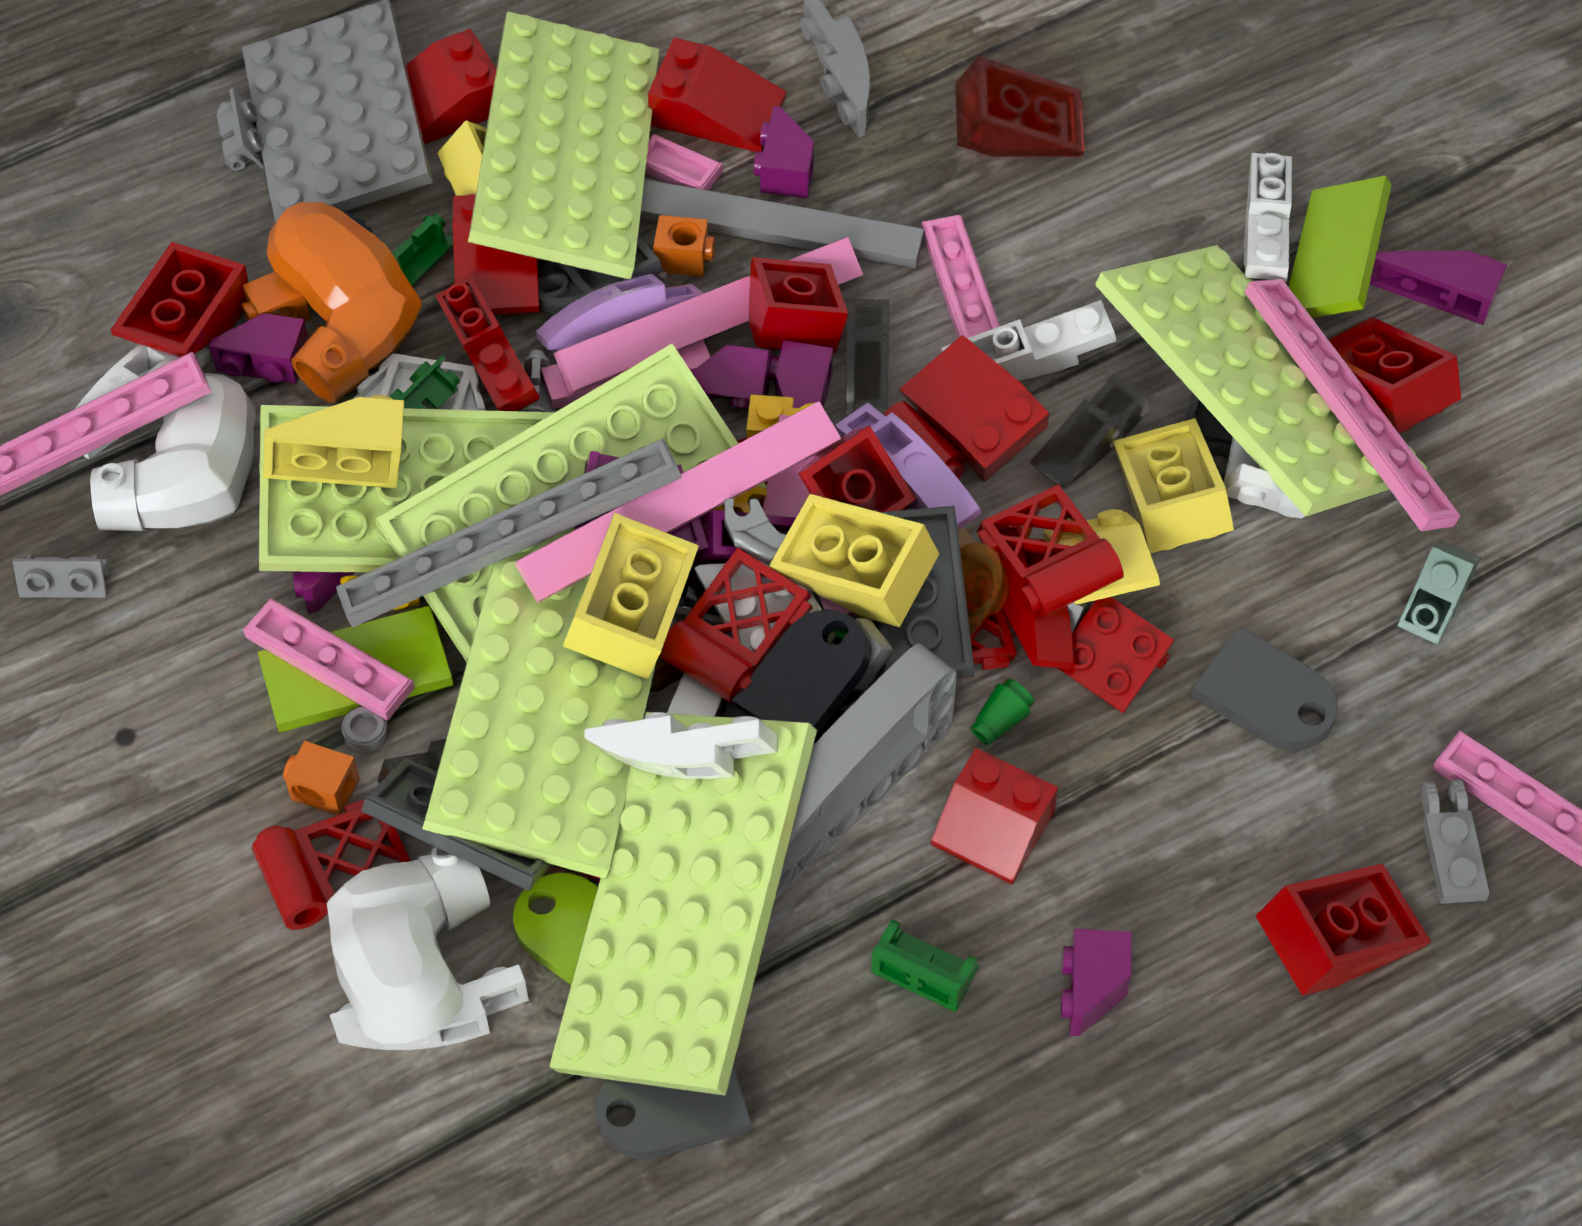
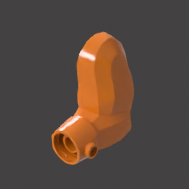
[267,202,421,404]

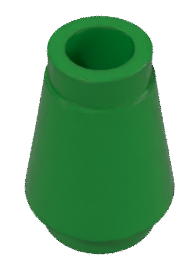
[970,678,1034,746]

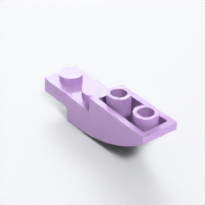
[536,274,704,353]
[835,403,981,530]

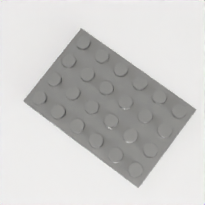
[242,0,433,223]

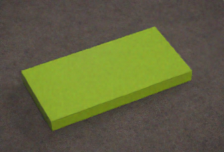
[1289,175,1392,318]
[257,605,453,733]

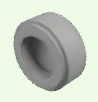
[341,706,389,753]

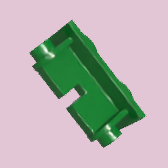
[392,214,453,287]
[389,355,460,409]

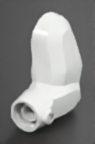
[90,373,256,531]
[327,846,490,1044]

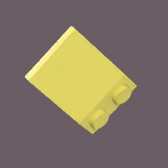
[263,395,404,488]
[1113,418,1234,554]
[769,494,939,628]
[563,513,699,679]

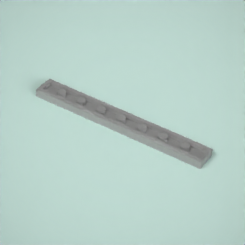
[640,179,924,269]
[336,438,682,628]

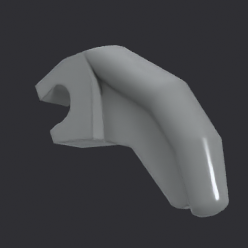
[724,499,786,566]

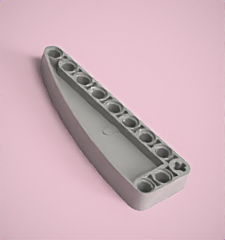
[774,643,957,901]

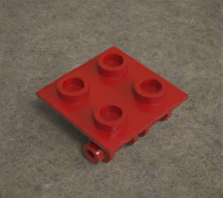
[1058,597,1175,714]

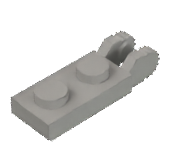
[1421,779,1490,904]

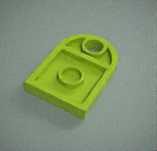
[513,873,598,985]

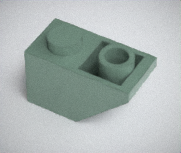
[1397,540,1481,644]

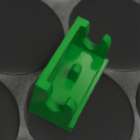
[871,919,979,1012]

